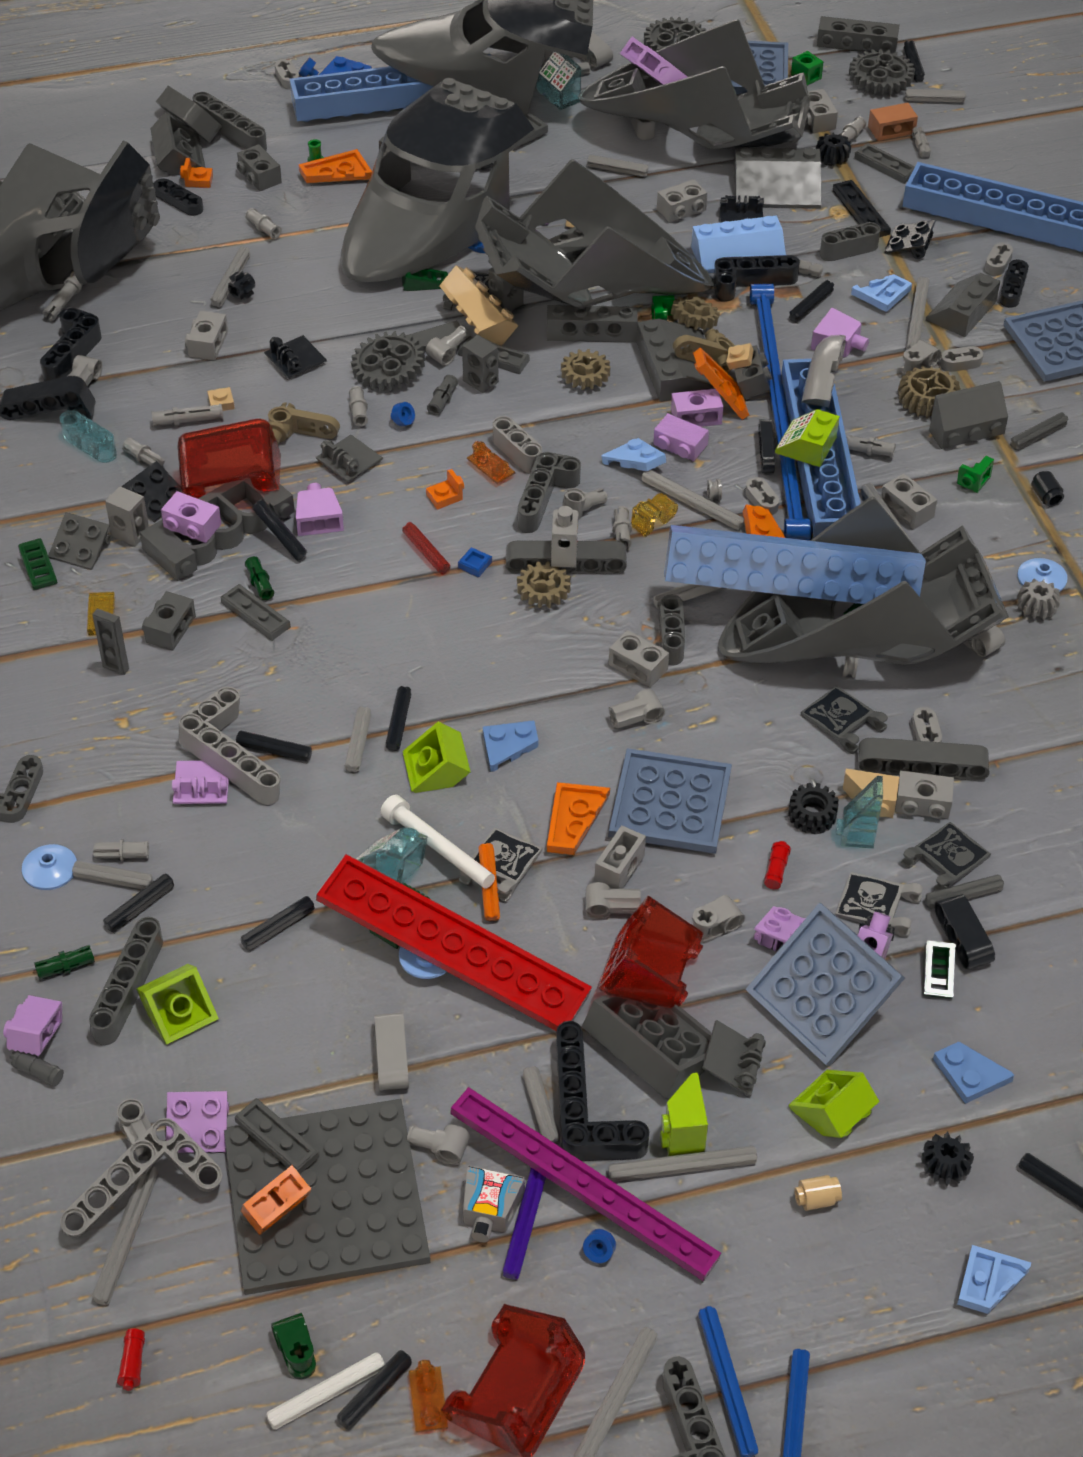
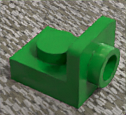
[651,295,675,321]
[957,456,994,493]

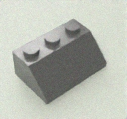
[150,112,206,176]
[926,273,1000,337]
[929,381,1008,449]

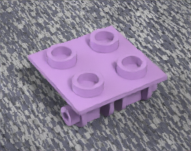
[172,761,229,804]
[754,906,806,951]
[166,1091,229,1153]

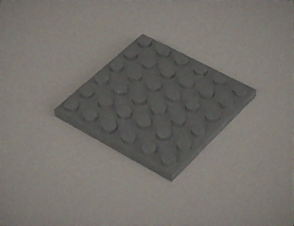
[224,1099,431,1295]

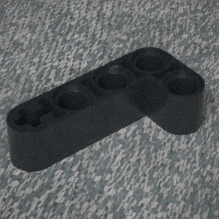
[713,255,800,302]
[40,307,102,381]
[0,376,96,424]

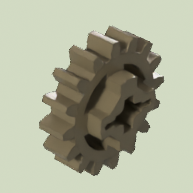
[670,296,720,330]
[561,349,611,390]
[517,561,571,608]

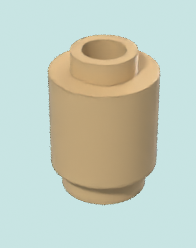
[794,1175,842,1211]

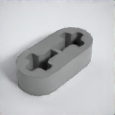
[275,59,299,89]
[985,242,1013,276]
[940,346,983,371]
[745,477,779,515]
[912,707,942,742]

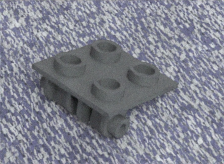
[316,435,383,482]
[48,512,111,570]
[702,1020,766,1097]

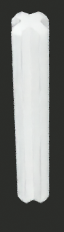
[266,1352,385,1429]

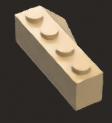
[440,265,518,346]

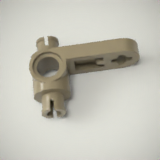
[673,329,735,372]
[264,402,340,447]

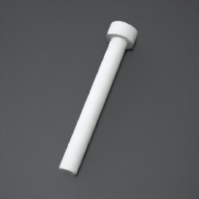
[381,795,495,888]

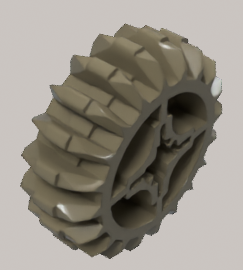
[898,366,961,418]

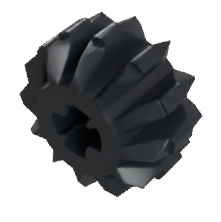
[816,132,851,166]
[921,1131,974,1185]

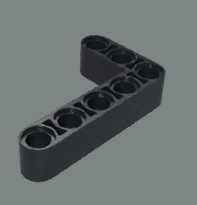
[556,1021,650,1161]

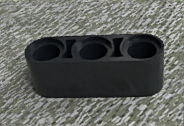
[934,894,995,969]

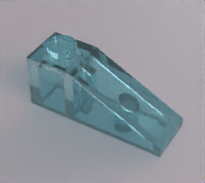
[836,776,883,848]

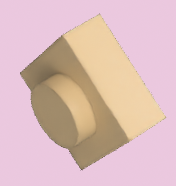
[726,343,753,370]
[207,387,235,411]

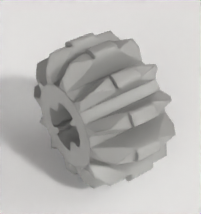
[1017,579,1061,620]

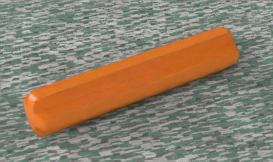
[479,843,500,921]

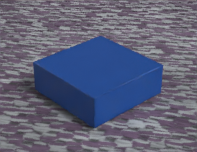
[458,547,492,577]

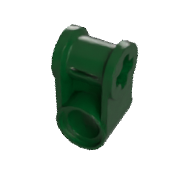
[271,1312,316,1379]

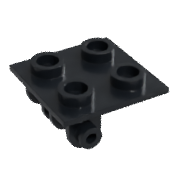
[720,195,764,223]
[884,220,936,259]
[264,335,327,378]
[122,461,188,522]

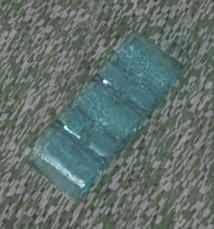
[60,410,117,463]

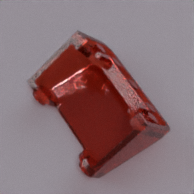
[177,418,281,499]
[597,895,703,1008]
[441,1304,585,1457]

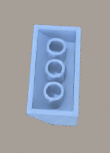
[691,215,786,273]

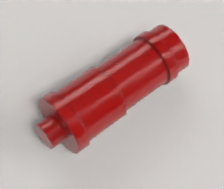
[764,841,791,889]
[117,1328,145,1391]

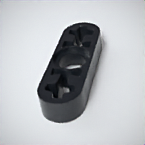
[153,178,204,216]
[999,259,1029,308]
[758,419,775,473]

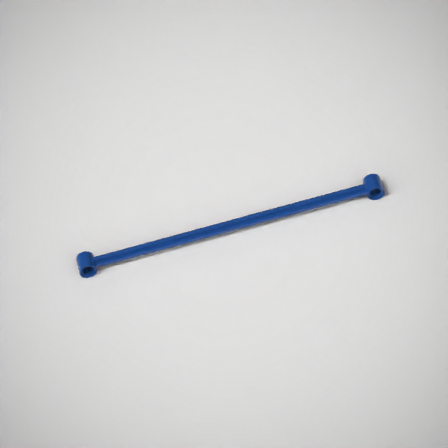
[750,284,811,541]

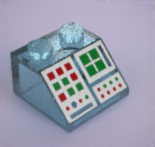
[537,52,581,110]
[356,827,428,884]

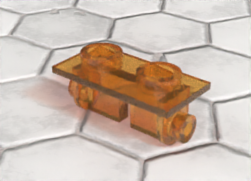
[467,441,515,484]
[409,1360,448,1433]

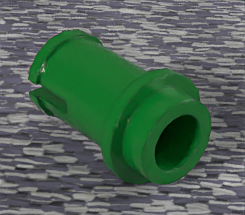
[308,139,324,162]

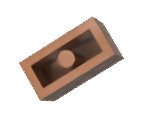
[868,103,918,141]

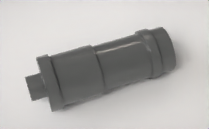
[10,1050,64,1086]

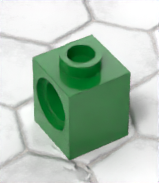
[791,51,824,86]

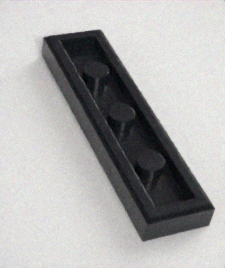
[833,180,891,237]

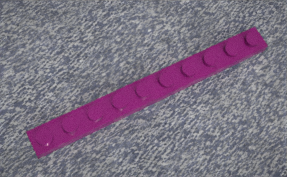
[450,1087,721,1281]

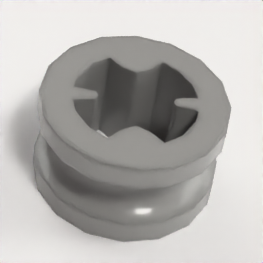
[707,479,722,501]
[843,656,859,678]

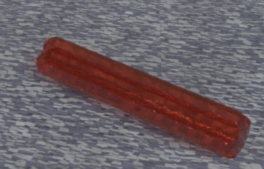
[402,522,450,575]

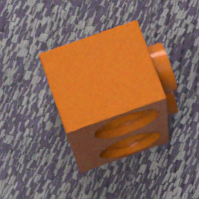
[241,1165,311,1235]

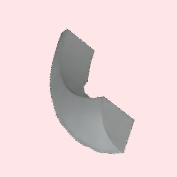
[801,335,846,407]

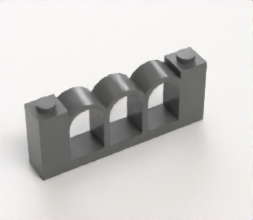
[140,465,295,581]

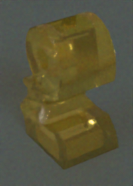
[631,493,678,537]

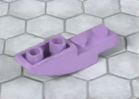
[620,37,687,85]

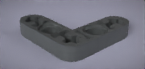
[0,755,43,823]

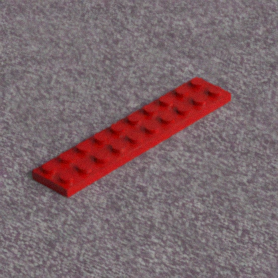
[316,854,592,1031]

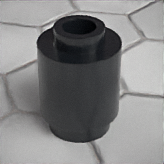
[1031,471,1064,507]

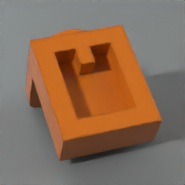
[180,158,213,188]
[426,469,465,510]

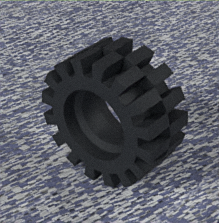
[788,783,839,834]

